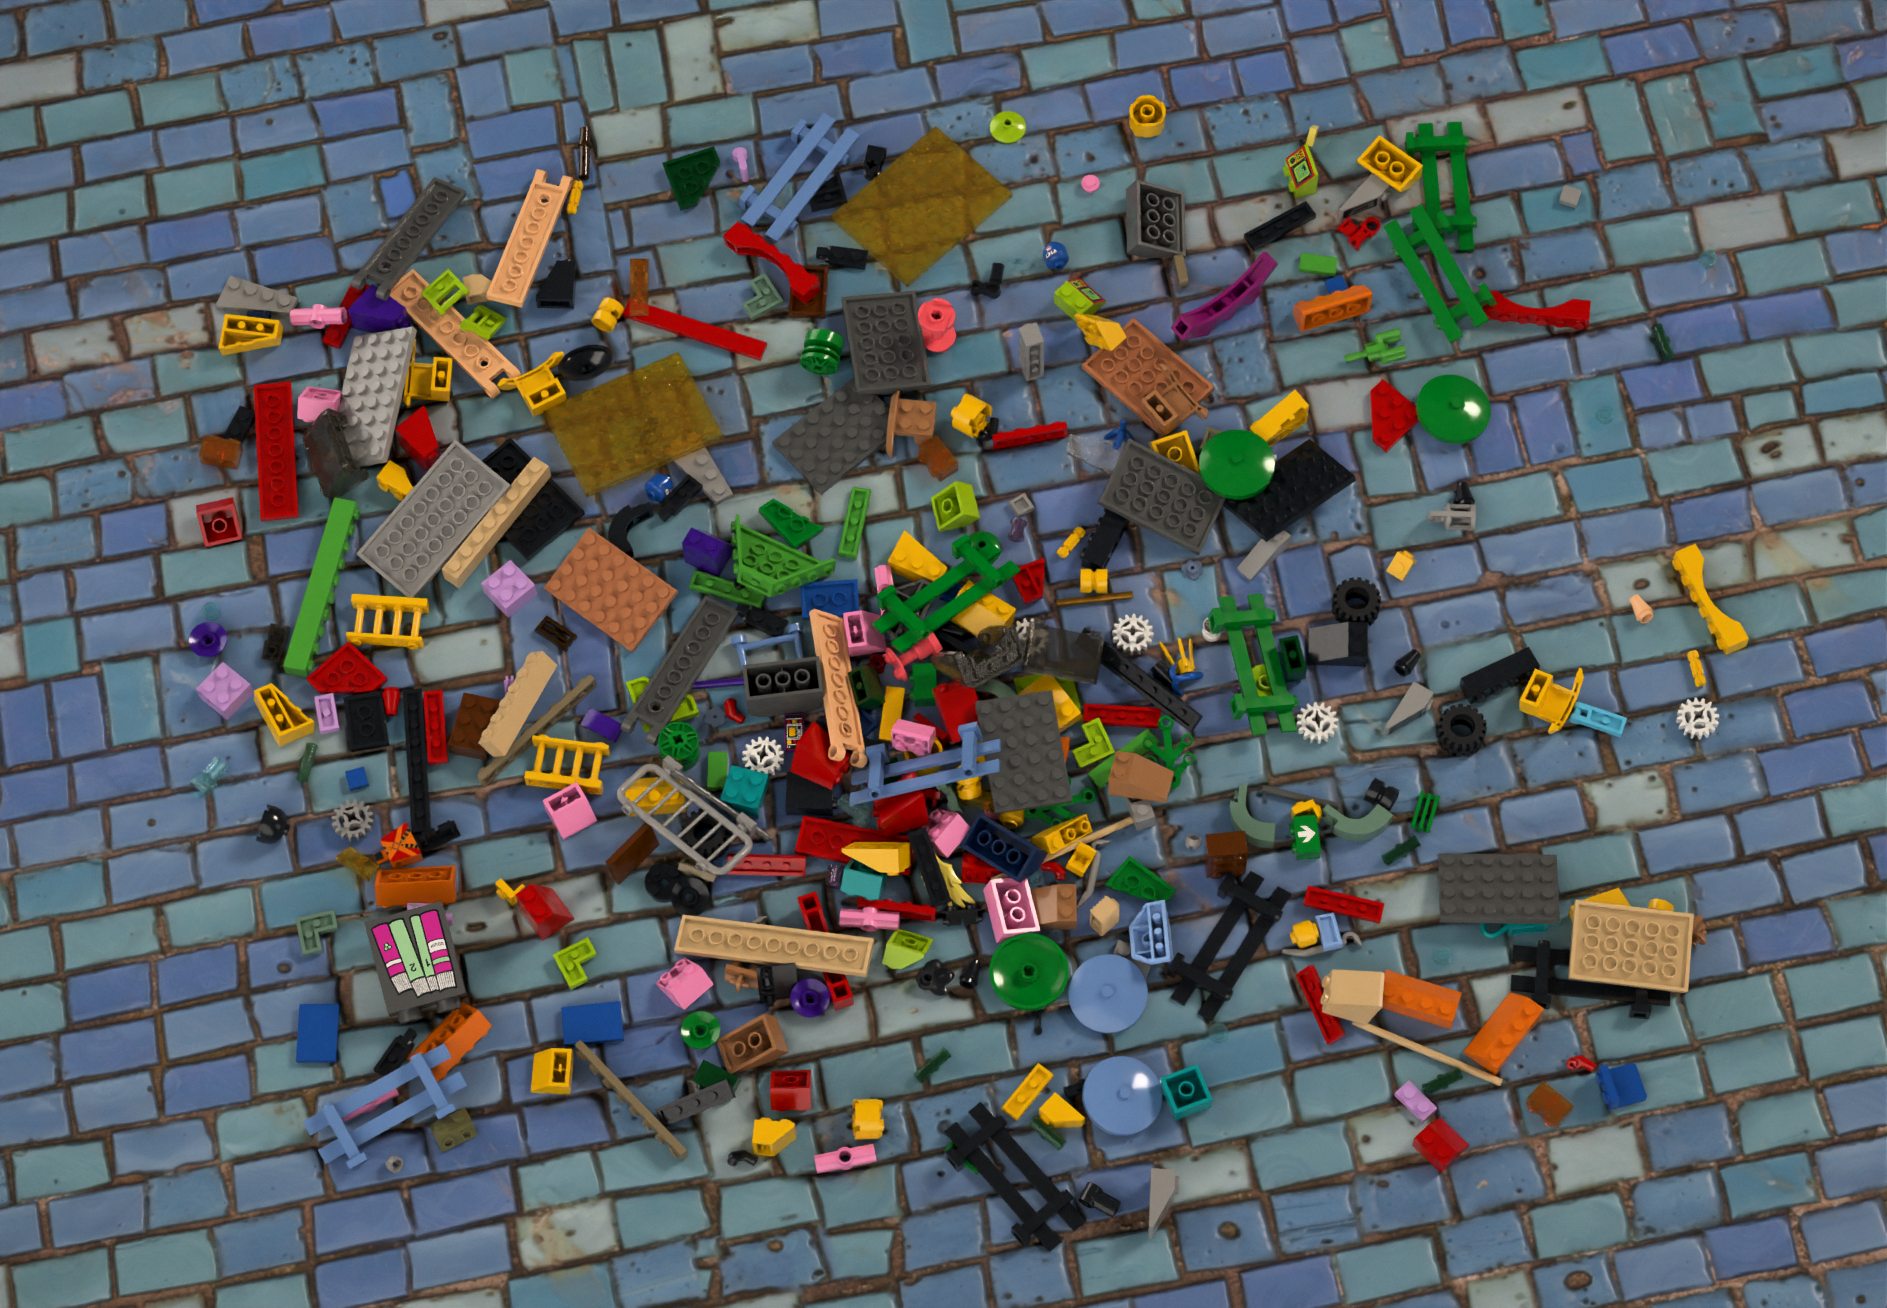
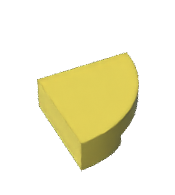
[1306,125,1319,147]

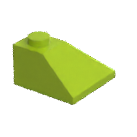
[882,929,934,969]

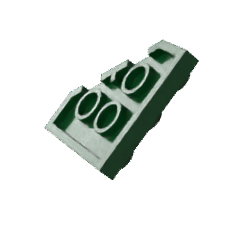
[662,146,720,211]

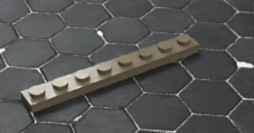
[477,674,597,788]
[575,1040,688,1161]

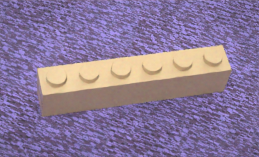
[478,651,557,757]

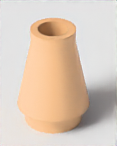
[1629,594,1654,623]

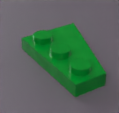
[758,498,824,549]
[1105,856,1176,904]

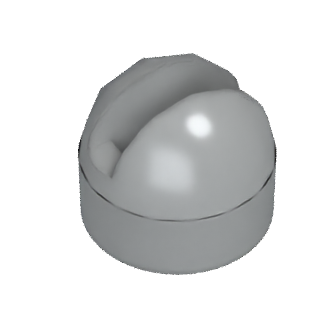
[1185,834,1201,850]
[385,1155,403,1173]

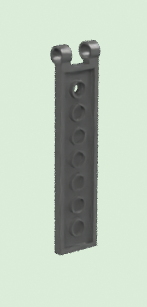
[351,177,466,301]
[621,595,739,746]

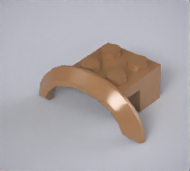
[1141,363,1208,436]
[886,390,937,459]

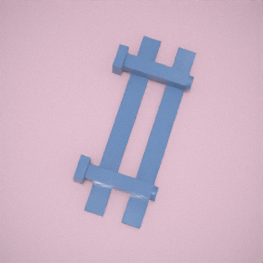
[739,113,860,243]
[849,721,1001,805]
[303,1043,467,1169]

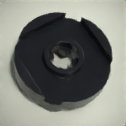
[645,863,683,903]

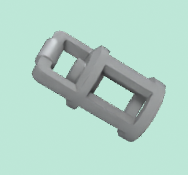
[1427,504,1476,531]

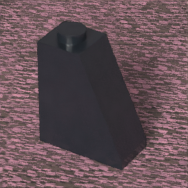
[536,259,577,309]
[785,772,837,816]

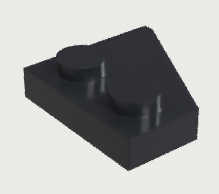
[809,171,848,212]

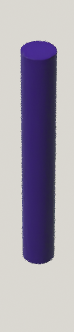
[691,678,744,690]

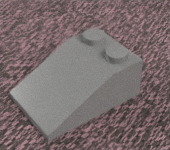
[1148,1168,1179,1239]

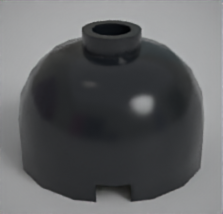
[256,804,290,844]

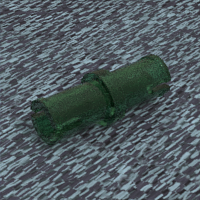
[1651,323,1675,361]
[296,743,318,782]
[1381,835,1421,866]
[914,1047,951,1083]
[1422,1068,1463,1096]
[1028,1116,1067,1151]

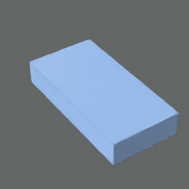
[1315,912,1343,951]

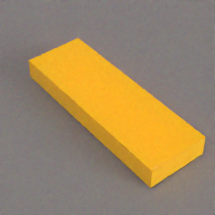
[879,686,905,743]
[1001,1063,1054,1121]

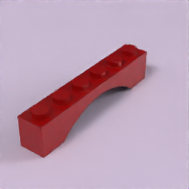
[723,221,821,304]
[1479,289,1591,330]
[797,891,854,1011]

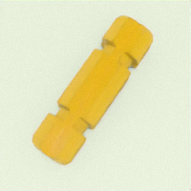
[566,180,583,215]
[1057,526,1086,559]
[1687,650,1706,687]

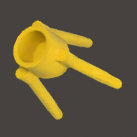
[1159,638,1195,675]

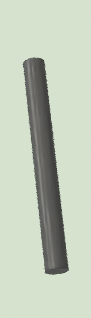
[1262,785,1339,811]

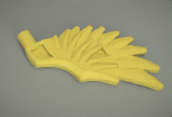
[912,847,975,909]

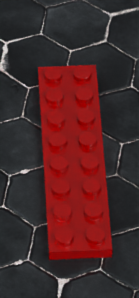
[254,381,299,522]

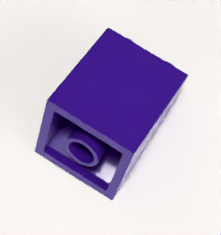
[348,284,410,333]
[682,527,735,577]

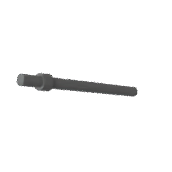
[671,768,771,842]

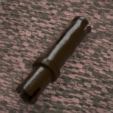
[577,127,592,180]

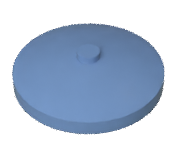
[1068,954,1148,1034]
[1082,1056,1162,1136]

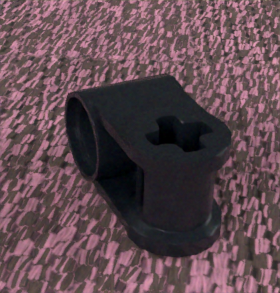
[864,145,887,181]

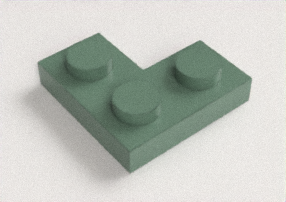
[742,273,784,321]
[935,770,965,817]
[296,910,339,957]

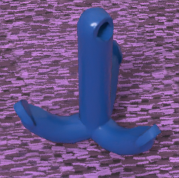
[1103,419,1134,450]
[1169,663,1203,696]

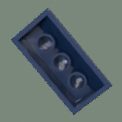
[960,812,1048,883]

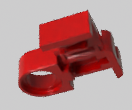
[1336,217,1381,251]

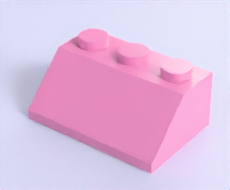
[983,878,1040,943]

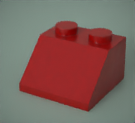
[196,497,243,547]
[770,1070,812,1112]
[1412,1118,1470,1173]

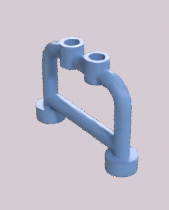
[731,623,805,671]

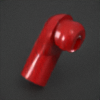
[724,698,746,725]
[1040,862,1066,881]
[1566,1055,1597,1072]

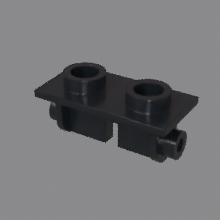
[418,820,461,852]
[942,904,982,926]

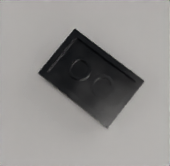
[343,691,390,752]

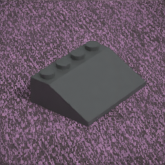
[1126,180,1186,258]

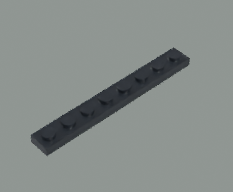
[1075,627,1203,732]
[402,688,432,835]

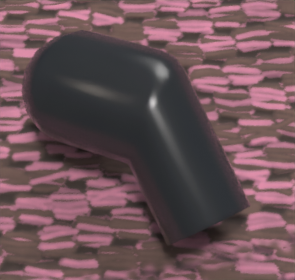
[978,417,999,441]
[727,1150,758,1166]

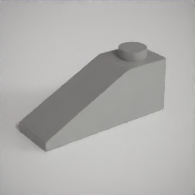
[1237,530,1291,582]

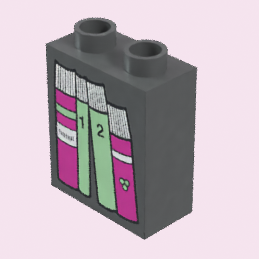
[364,901,468,1024]

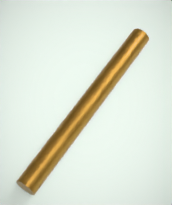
[1056,591,1133,607]

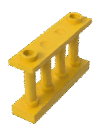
[346,594,430,649]
[524,734,610,795]

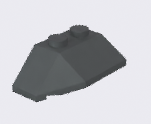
[881,579,933,640]

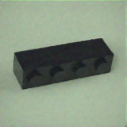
[1080,508,1130,572]
[1459,647,1540,705]

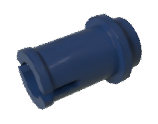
[246,311,271,319]

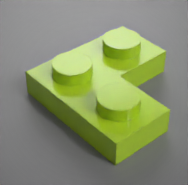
[1072,718,1115,769]
[553,937,597,990]

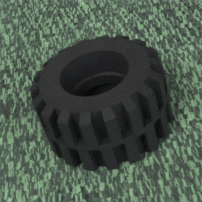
[1332,577,1381,626]
[1436,704,1487,757]
[681,809,731,861]

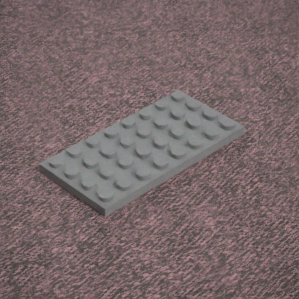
[324,326,417,471]
[356,439,512,598]

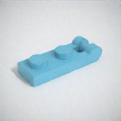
[1569,702,1627,738]

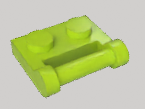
[421,269,470,316]
[460,305,507,340]

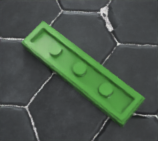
[838,487,871,559]
[689,570,766,609]
[1088,728,1160,790]

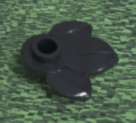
[917,959,955,996]

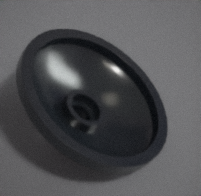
[558,345,613,381]

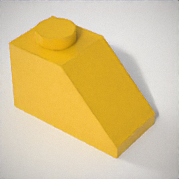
[1039,1092,1085,1128]

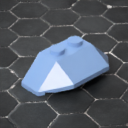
[1129,900,1173,965]

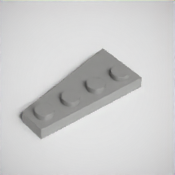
[215,275,298,316]
[665,435,733,505]

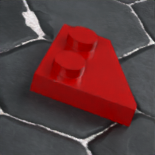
[1012,557,1045,605]

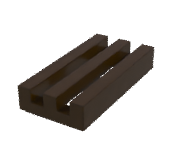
[535,615,577,652]

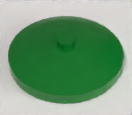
[1416,375,1491,444]
[1199,430,1275,500]
[989,933,1069,1011]

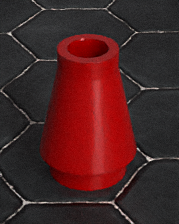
[382,687,401,716]

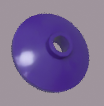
[189,622,227,657]
[790,979,830,1018]

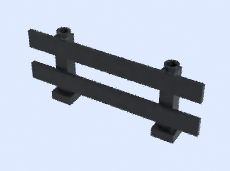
[1167,871,1291,1022]
[1510,940,1671,1019]
[944,1102,1086,1253]

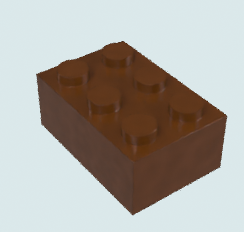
[448,692,501,761]
[1204,831,1248,879]

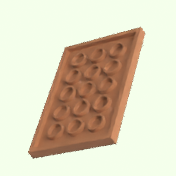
[1082,318,1214,437]
[544,528,678,653]

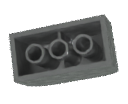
[742,656,824,717]

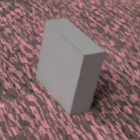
[1559,185,1582,208]
[1008,493,1034,519]

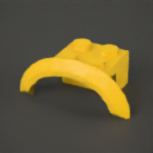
[402,339,453,408]
[498,352,567,418]
[1519,668,1584,734]

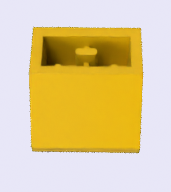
[1074,313,1126,351]
[531,1048,574,1095]
[752,1117,797,1156]

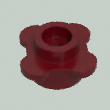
[866,653,887,674]

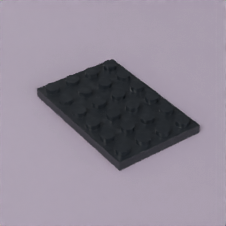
[482,438,585,561]
[1223,439,1356,542]

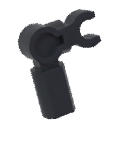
[971,263,1005,299]

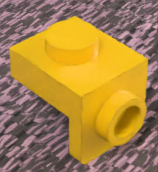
[1386,550,1417,581]
[1291,799,1322,823]
[1065,842,1097,877]
[495,878,526,906]

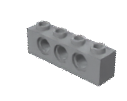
[1019,322,1044,382]

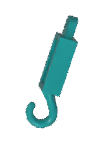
[1480,918,1561,939]

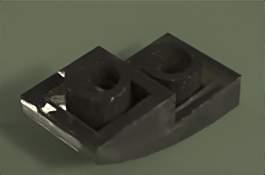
[261,623,291,662]

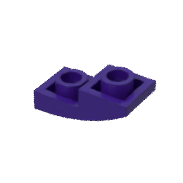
[581,708,623,743]

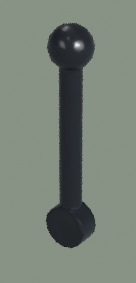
[1034,1009,1042,1035]

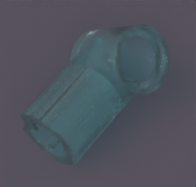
[190,756,229,796]
[837,793,874,828]

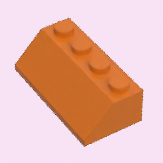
[1293,284,1373,332]
[375,865,457,908]
[1382,969,1462,1029]
[1463,993,1544,1076]
[407,1002,492,1082]

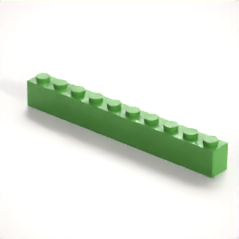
[283,497,360,678]

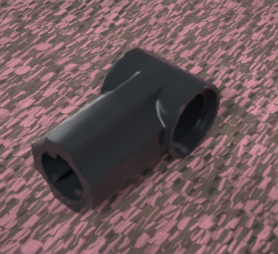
[1078,1182,1121,1218]

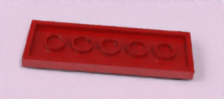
[795,815,914,876]

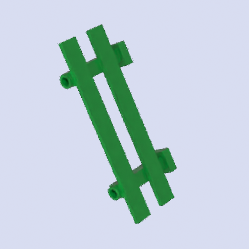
[1405,122,1477,253]
[1383,204,1497,344]
[872,534,1020,654]
[1208,594,1298,736]

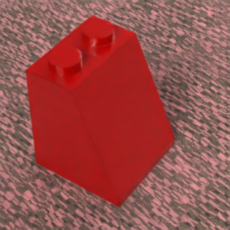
[395,406,441,472]
[932,677,979,744]
[790,722,851,790]
[871,771,930,837]
[515,884,574,941]

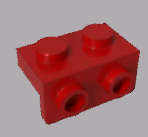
[961,853,1001,884]

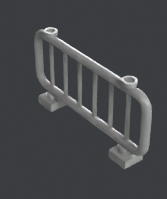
[617,755,757,875]

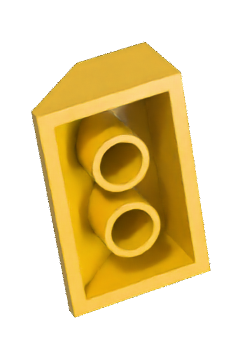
[1357,135,1423,192]
[950,580,1016,647]
[625,777,686,817]

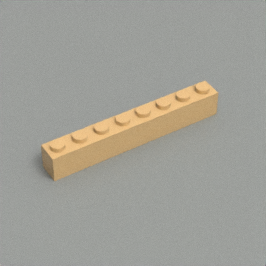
[442,457,551,589]

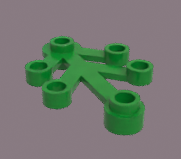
[1142,715,1195,790]
[1024,776,1096,828]

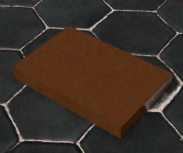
[788,266,829,319]
[605,822,660,885]

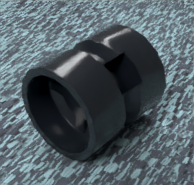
[1364,778,1400,811]

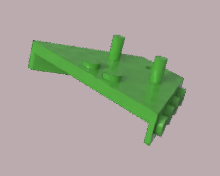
[731,514,836,597]

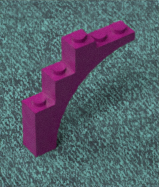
[1171,252,1278,341]

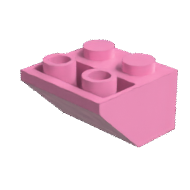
[843,610,887,657]
[891,719,936,756]
[543,782,597,840]
[918,808,970,858]
[656,958,714,1010]

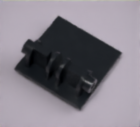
[756,963,798,1007]

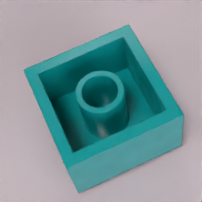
[720,765,770,818]
[840,858,888,901]
[1160,1064,1213,1121]

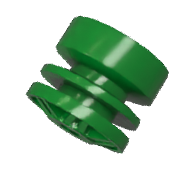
[800,328,844,375]
[658,722,701,771]

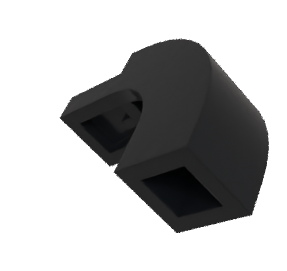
[608,502,654,558]

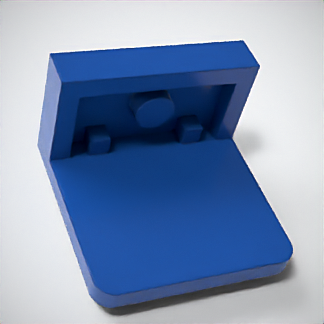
[1596,1063,1647,1110]

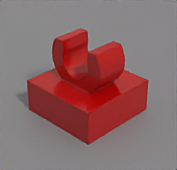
[922,787,943,807]

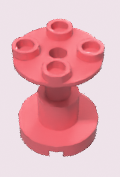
[918,298,956,353]
[883,632,945,681]

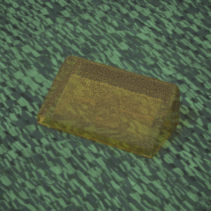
[958,791,995,813]
[336,846,380,882]

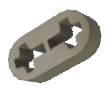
[1173,254,1189,288]

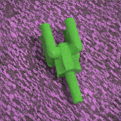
[1344,328,1406,364]

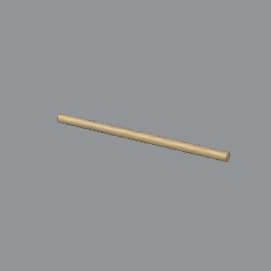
[991,816,1134,880]
[1352,1022,1503,1086]

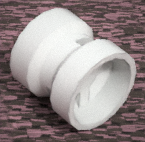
[1202,618,1221,642]

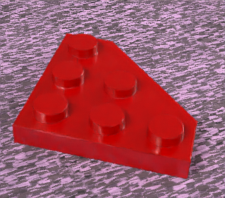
[1370,379,1419,453]
[306,641,388,694]

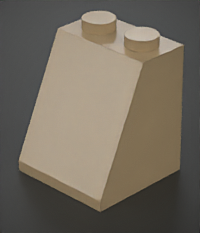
[1321,969,1384,1025]

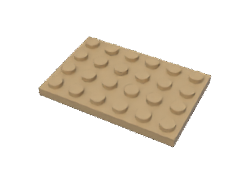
[1568,900,1694,993]

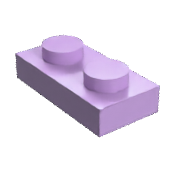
[314,693,340,734]
[1394,1080,1437,1123]

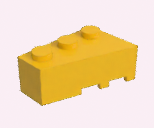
[218,314,283,356]
[1249,390,1309,447]
[888,530,948,583]
[254,683,314,747]

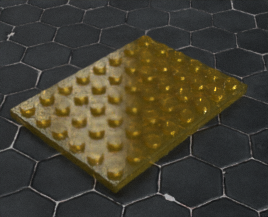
[831,126,1012,288]
[543,352,724,498]

